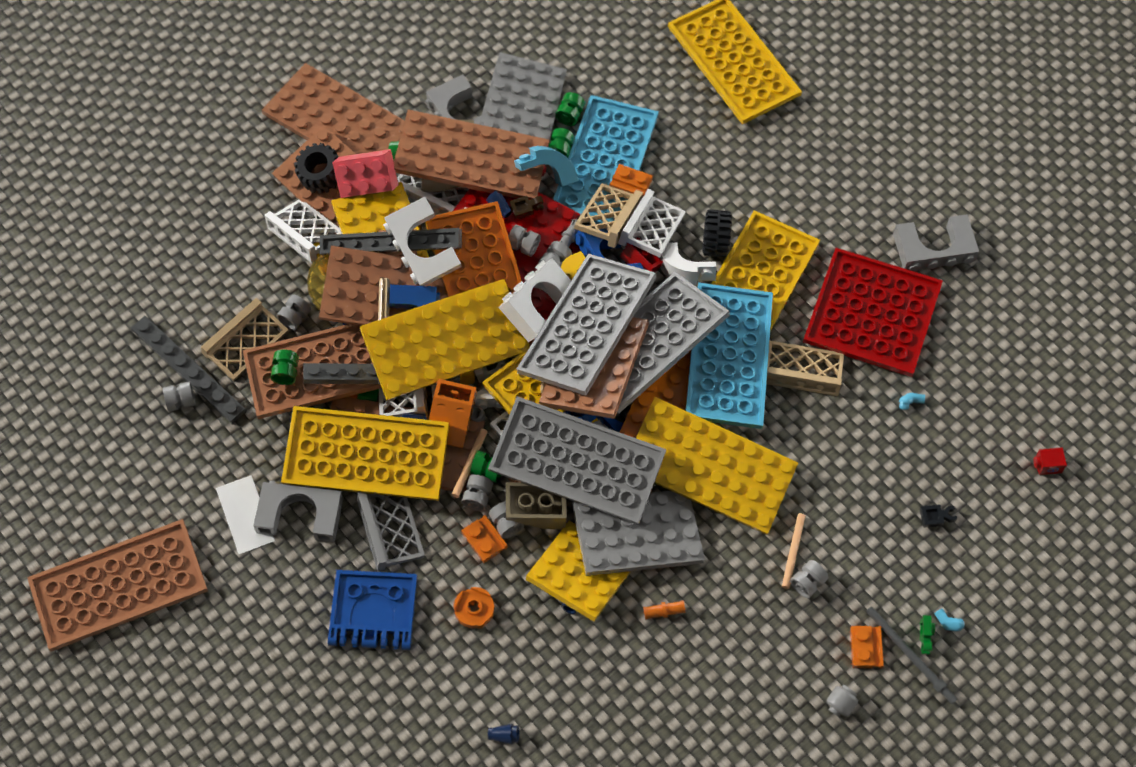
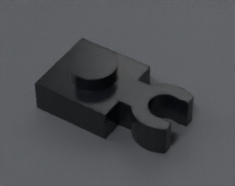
[919,504,957,528]

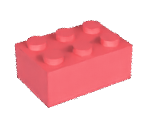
[332,149,399,198]

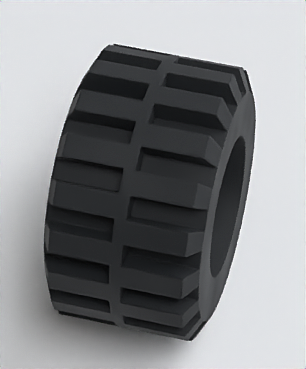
[294,143,339,194]
[702,209,732,257]

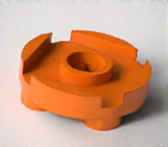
[454,587,495,629]

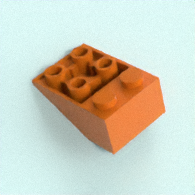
[429,379,477,449]

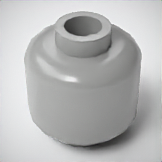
[827,685,858,717]

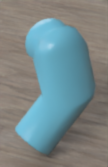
[899,393,925,410]
[934,609,965,632]

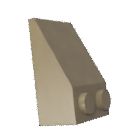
[506,482,567,529]

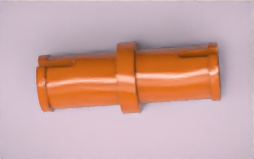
[643,600,686,620]

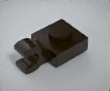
[510,196,544,220]

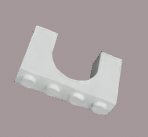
[383,197,462,286]
[498,258,571,342]

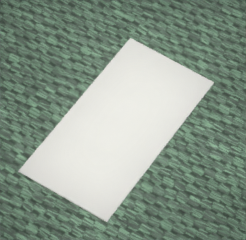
[216,475,275,554]

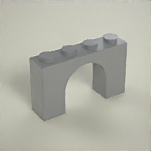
[425,75,481,124]
[893,214,979,272]
[253,481,343,543]

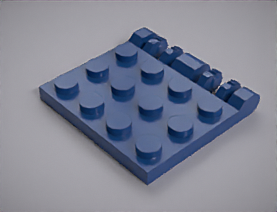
[328,570,418,650]

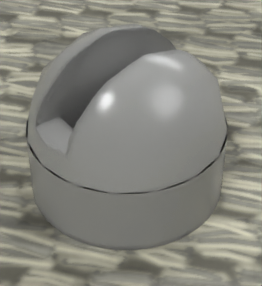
[471,406,485,422]

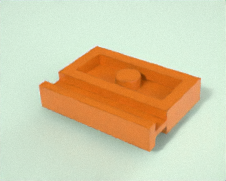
[609,164,653,198]
[461,515,508,563]
[850,626,884,668]

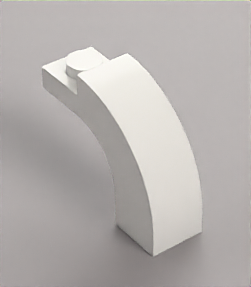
[659,243,716,286]

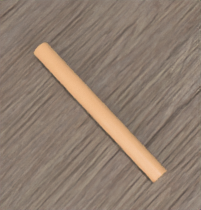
[451,429,488,498]
[782,513,806,589]

